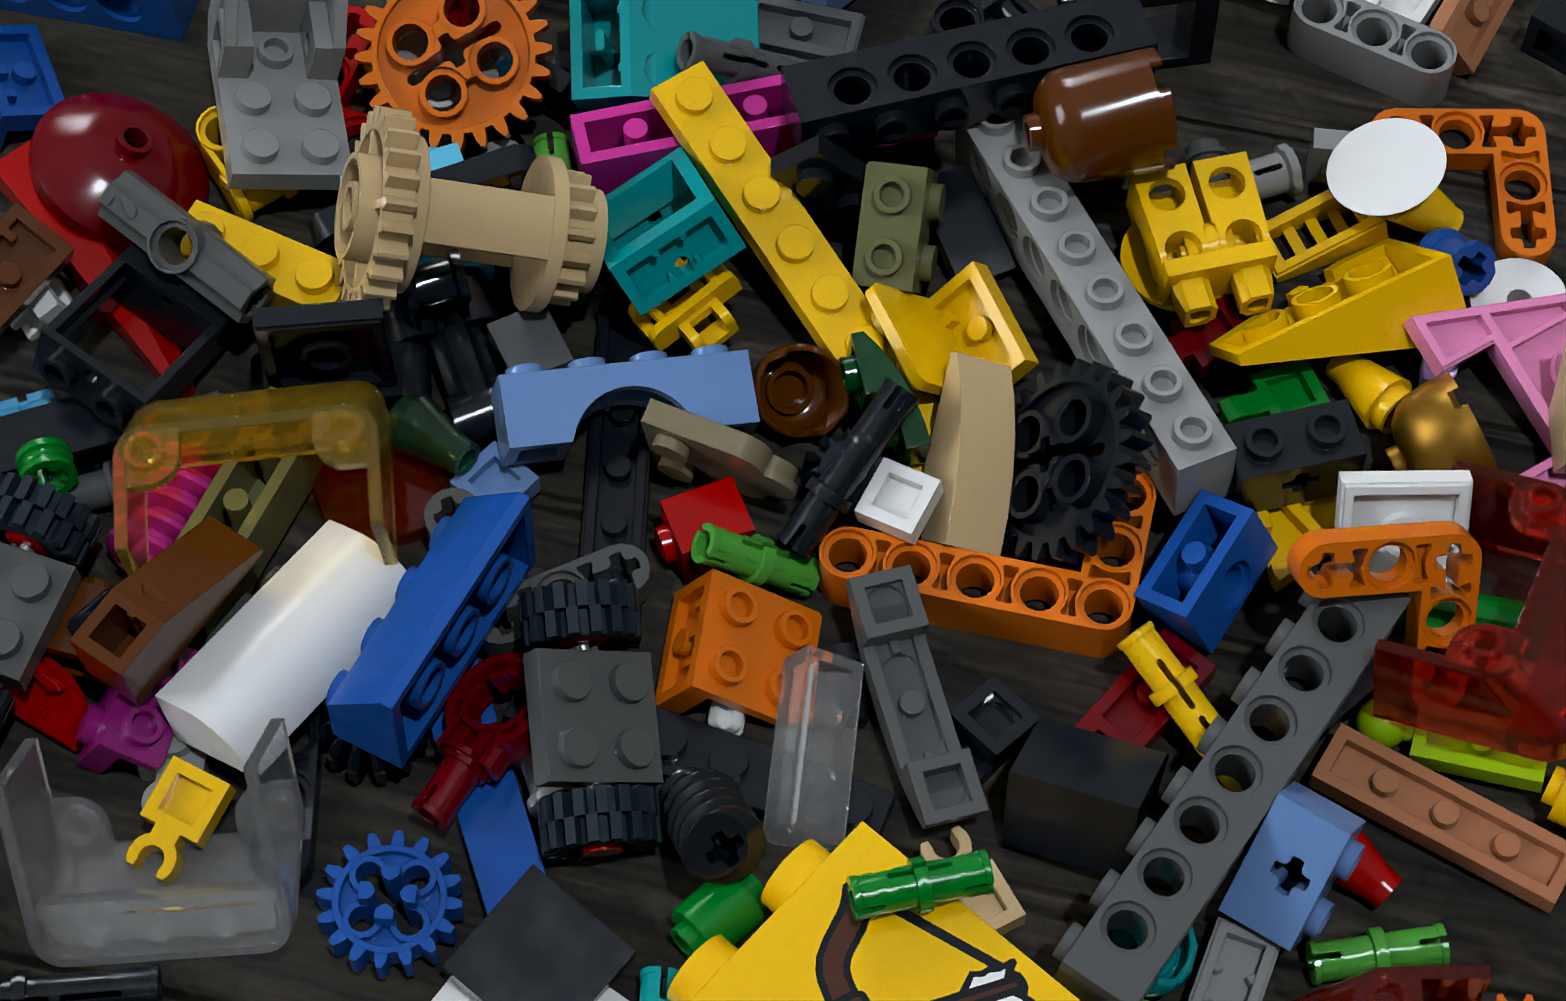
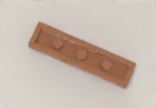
[1308,723,1566,914]

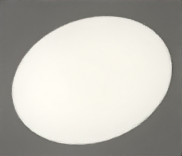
[1326,118,1447,216]

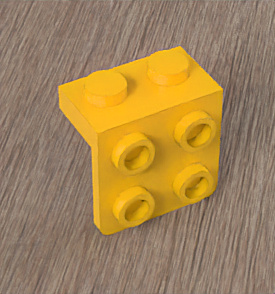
[865,261,1039,396]

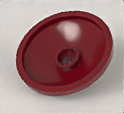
[28,92,210,248]

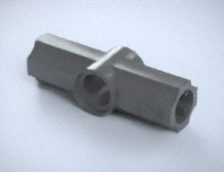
[97,170,276,324]

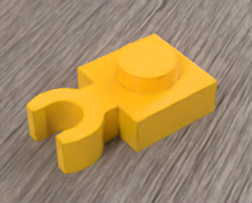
[126,755,237,885]

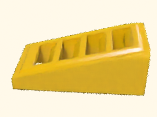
[1266,189,1389,284]

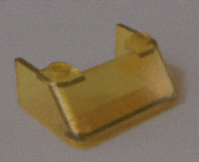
[113,380,398,576]

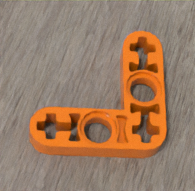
[1372,108,1556,266]
[1287,521,1482,702]

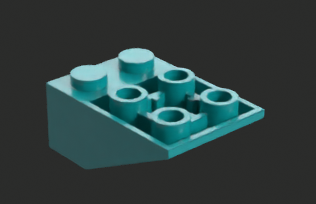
[569,0,760,113]

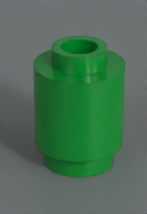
[670,873,768,958]

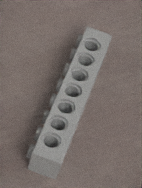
[955,113,1237,516]

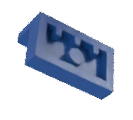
[0,24,65,151]

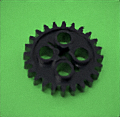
[1002,358,1154,567]

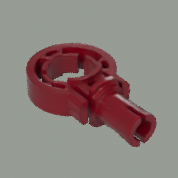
[411,653,532,830]

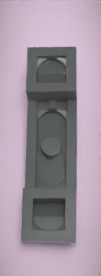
[846,564,989,829]

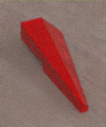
[0,139,196,404]

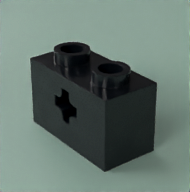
[1223,399,1367,512]

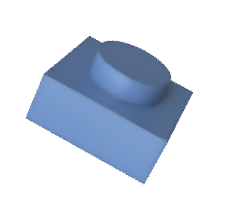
[450,440,541,499]

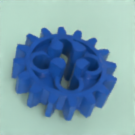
[316,830,466,979]

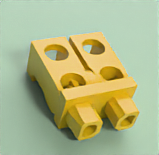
[1125,151,1278,328]

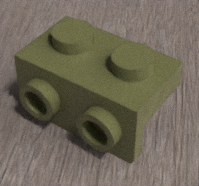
[852,161,946,294]

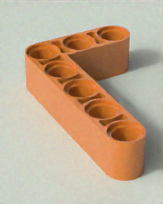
[819,473,1156,658]

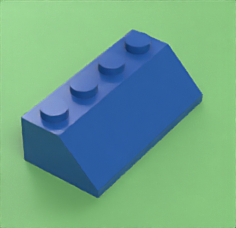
[325,492,536,769]

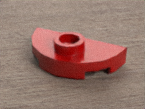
[2,656,88,752]

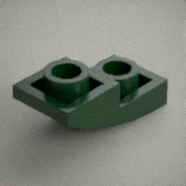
[839,331,931,466]

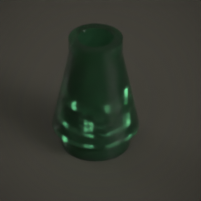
[384,394,480,477]

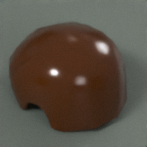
[752,343,851,438]

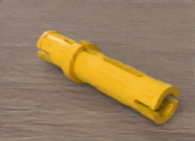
[1117,620,1243,792]

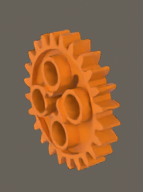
[355,0,554,154]

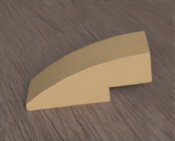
[921,351,1015,556]

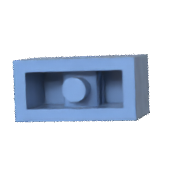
[1218,781,1366,951]

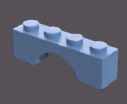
[491,344,760,467]

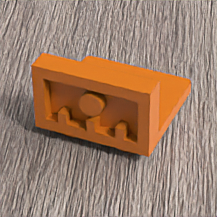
[655,568,822,732]

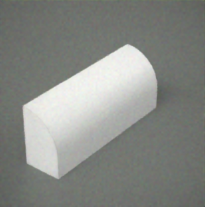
[155,519,406,776]

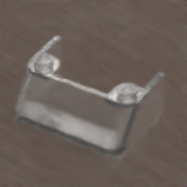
[0,718,304,967]

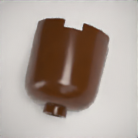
[1023,47,1178,183]

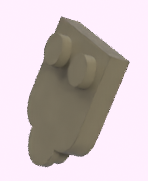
[641,398,798,500]

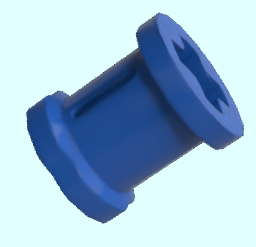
[1419,227,1496,296]

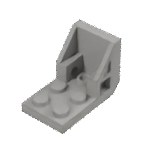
[207,0,350,190]

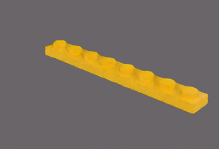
[650,60,939,473]

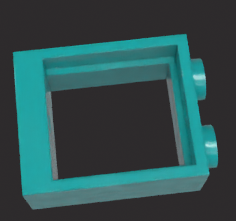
[604,146,747,316]

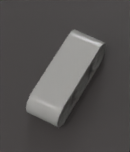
[1286,0,1457,108]

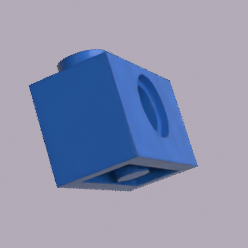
[1134,489,1278,654]

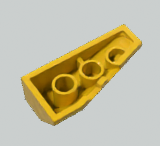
[1208,238,1466,366]

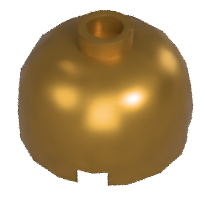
[1385,371,1504,498]

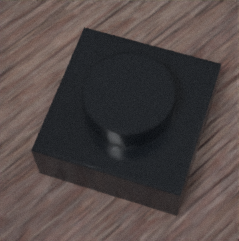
[523,58,579,127]

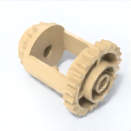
[334,105,608,313]

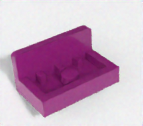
[75,646,198,775]

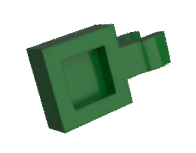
[1217,359,1330,425]

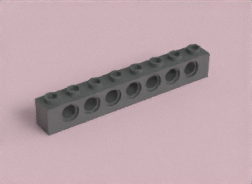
[1052,563,1411,1001]

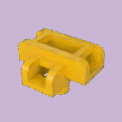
[628,258,743,351]

